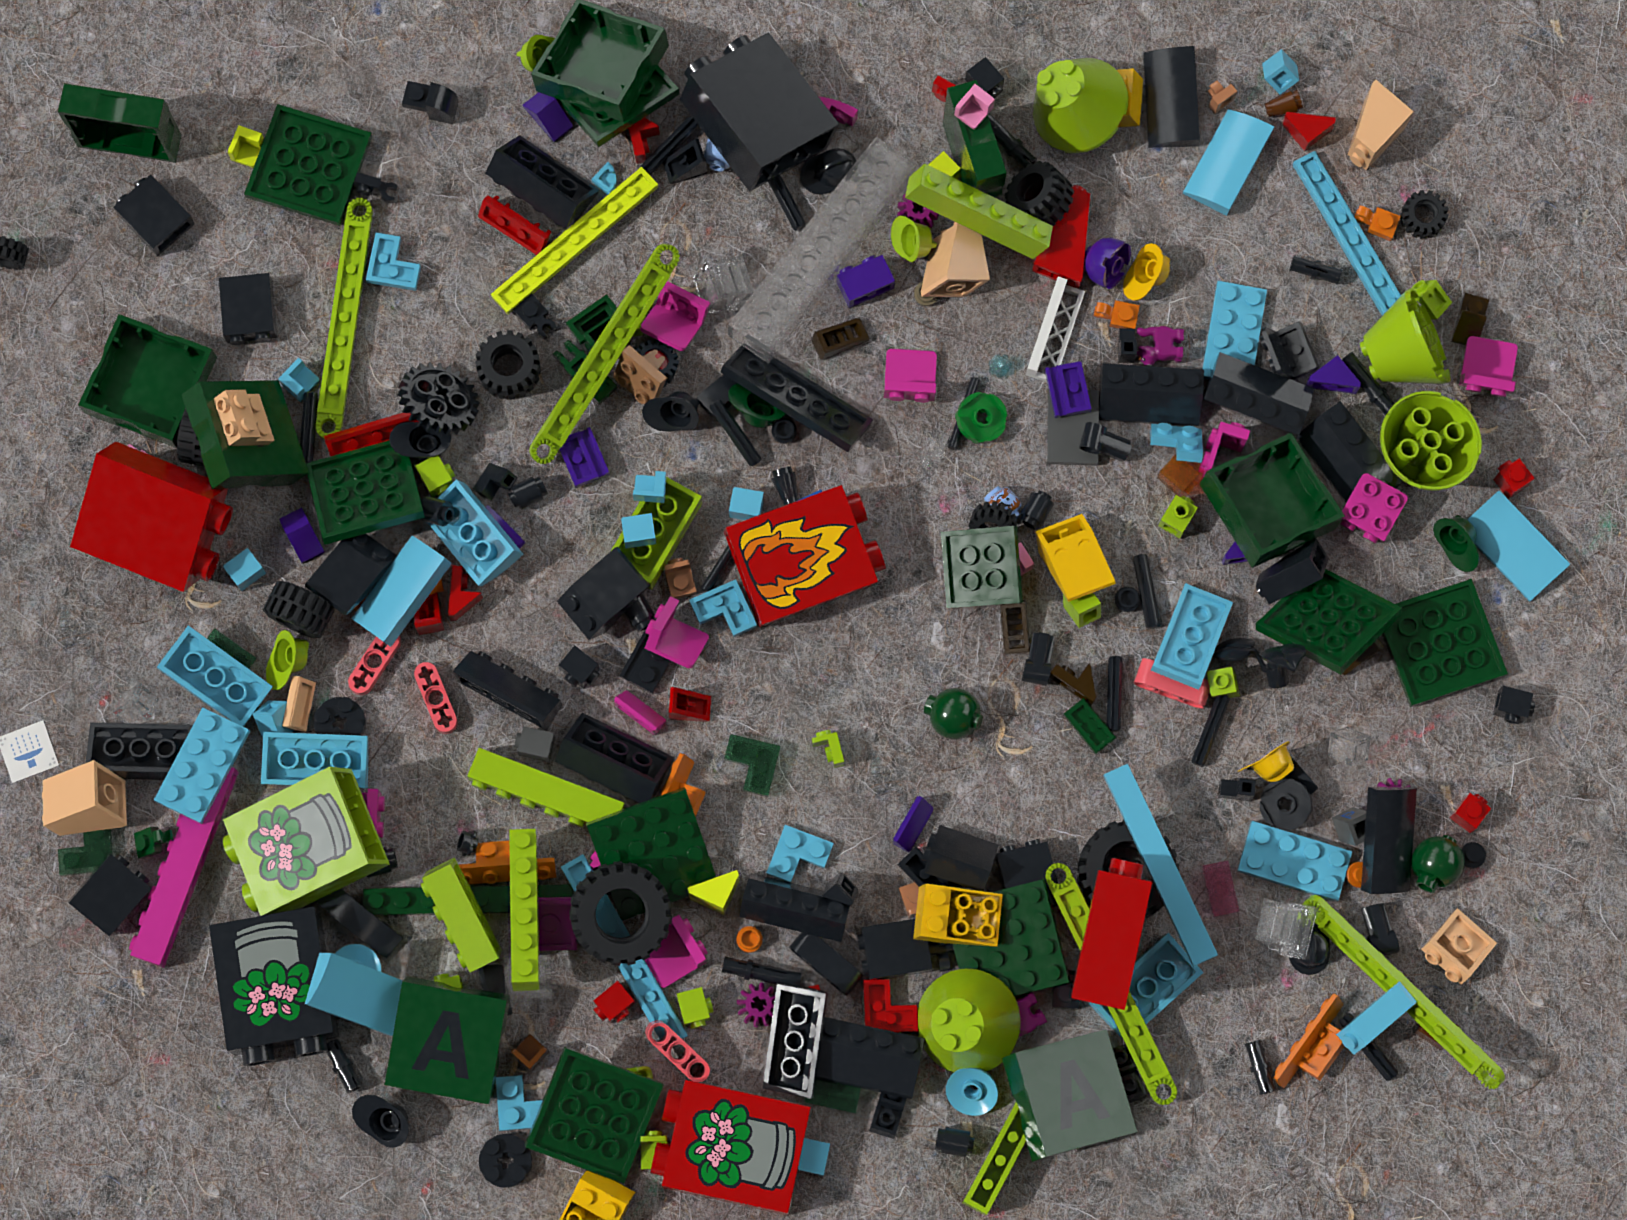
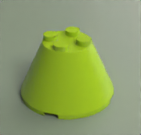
[1033,58,1128,153]
[1359,288,1451,384]
[1380,391,1482,491]
[917,969,1021,1072]

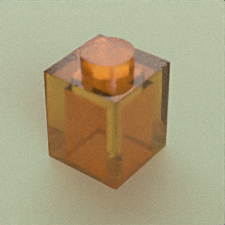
[1157,454,1199,497]

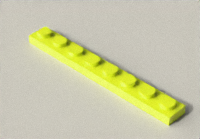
[491,166,658,315]

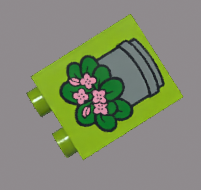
[223,767,390,916]

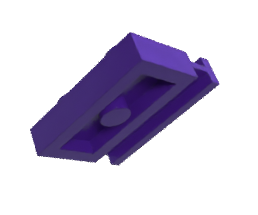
[1044,361,1092,418]
[559,427,610,488]

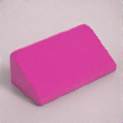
[614,690,666,735]

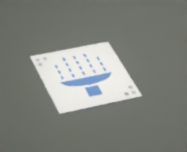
[0,720,59,783]

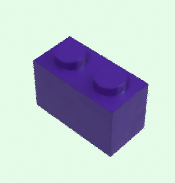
[836,255,895,308]

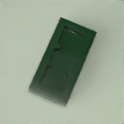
[1063,698,1116,755]

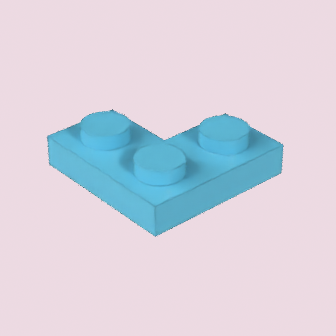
[366,233,421,291]
[1150,423,1203,463]
[689,579,757,637]
[766,825,834,883]
[496,1075,543,1131]

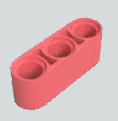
[1134,658,1210,709]
[645,1020,710,1083]

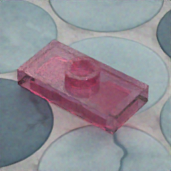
[1202,860,1240,917]

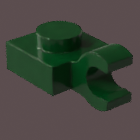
[134,827,174,859]

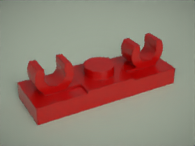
[478,195,551,255]

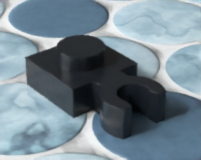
[513,293,557,340]

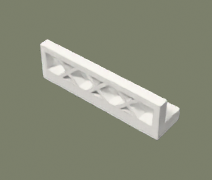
[1026,277,1085,382]

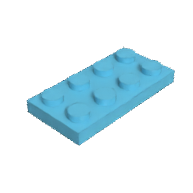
[1202,281,1267,380]
[1151,583,1233,690]
[154,707,250,824]
[1237,821,1352,902]

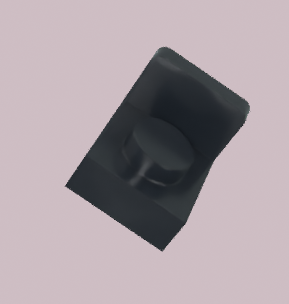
[1052,970,1079,1010]

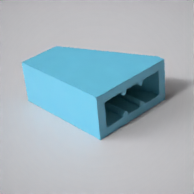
[1336,981,1417,1055]

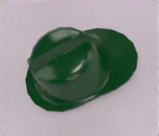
[728,384,785,428]
[1433,515,1479,572]

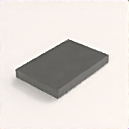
[1047,389,1099,466]

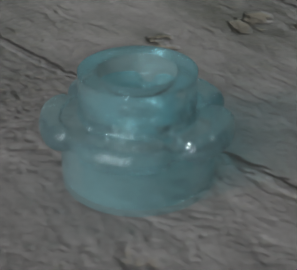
[989,354,1012,378]

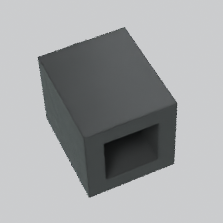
[514,726,555,762]
[1332,807,1366,846]

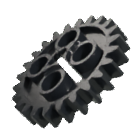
[397,362,480,436]

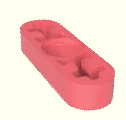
[348,635,401,695]
[414,662,458,734]

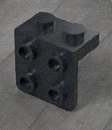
[1260,321,1319,380]

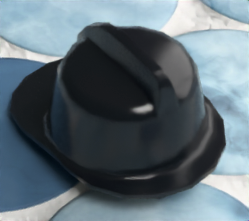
[800,148,859,195]
[642,391,699,432]
[389,422,451,461]
[1287,913,1330,975]
[352,1094,410,1148]

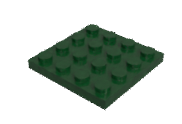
[557,65,680,148]
[244,104,373,226]
[306,441,425,545]
[1256,569,1402,675]
[1383,579,1508,707]
[586,787,716,921]
[953,879,1071,996]
[525,1046,664,1183]

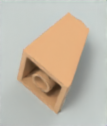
[1347,80,1414,170]
[921,222,990,297]
[42,760,127,836]

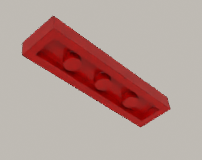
[324,413,418,457]

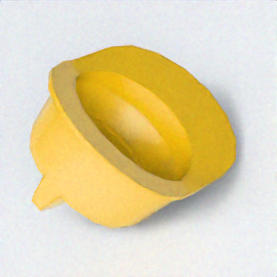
[1123,243,1170,301]
[1237,741,1294,782]

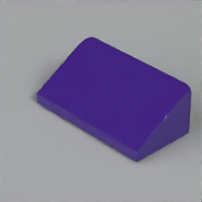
[892,795,934,852]

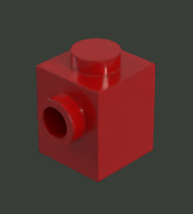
[1493,458,1535,500]
[1449,793,1491,833]
[593,981,635,1023]

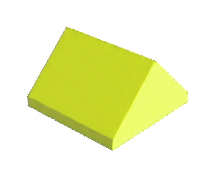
[687,870,739,915]

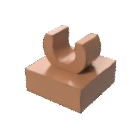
[1207,80,1237,114]

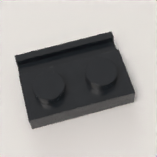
[620,631,671,695]

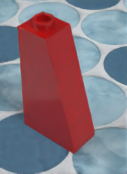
[1032,185,1091,289]

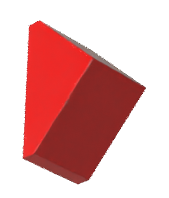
[1282,112,1336,151]
[414,592,444,635]
[669,687,711,722]

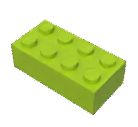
[611,477,703,590]
[421,857,502,973]

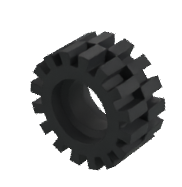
[1400,190,1448,239]
[0,236,29,270]
[968,501,1017,529]

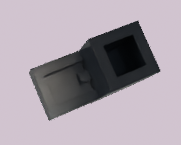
[402,81,459,124]

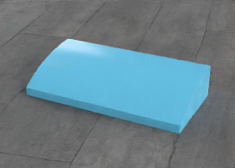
[1183,109,1274,216]
[427,479,523,587]
[1467,491,1570,602]
[351,536,452,647]
[157,625,273,727]
[261,732,368,788]
[1089,933,1204,1039]
[305,953,403,1036]

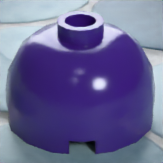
[1084,237,1131,289]

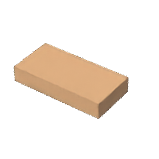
[282,676,316,733]

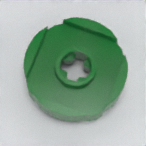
[955,392,1007,444]

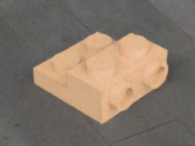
[214,390,275,446]
[1421,908,1497,984]

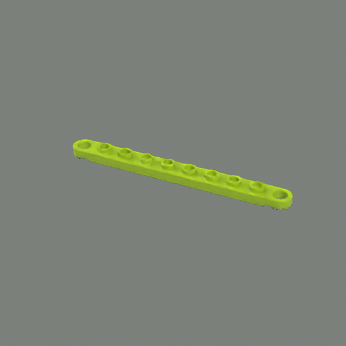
[316,198,373,440]
[529,244,680,464]
[1045,863,1177,1105]
[1302,895,1505,1089]

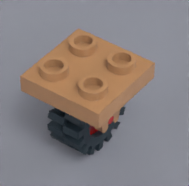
[613,340,679,404]

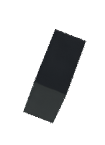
[1118,328,1137,363]
[473,463,518,501]
[1218,778,1256,801]

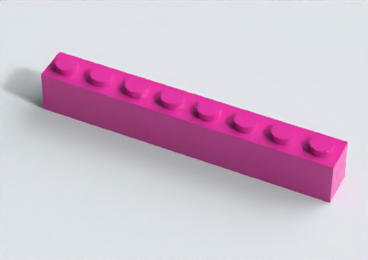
[129,767,239,968]

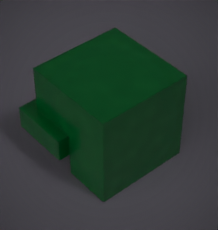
[566,294,631,352]

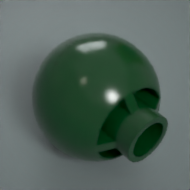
[924,688,983,740]
[1412,835,1465,893]

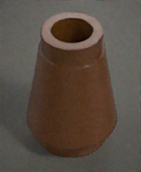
[1264,89,1303,117]

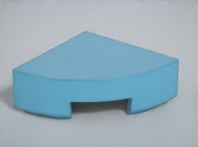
[592,162,617,195]

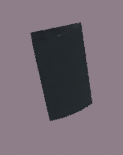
[1143,46,1200,148]
[85,722,193,780]
[1361,787,1417,894]
[763,982,828,1099]

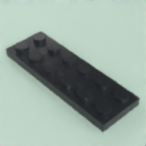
[720,340,873,452]

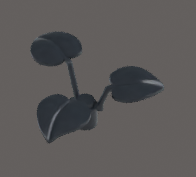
[1212,638,1306,688]

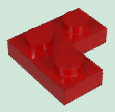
[863,979,918,1033]

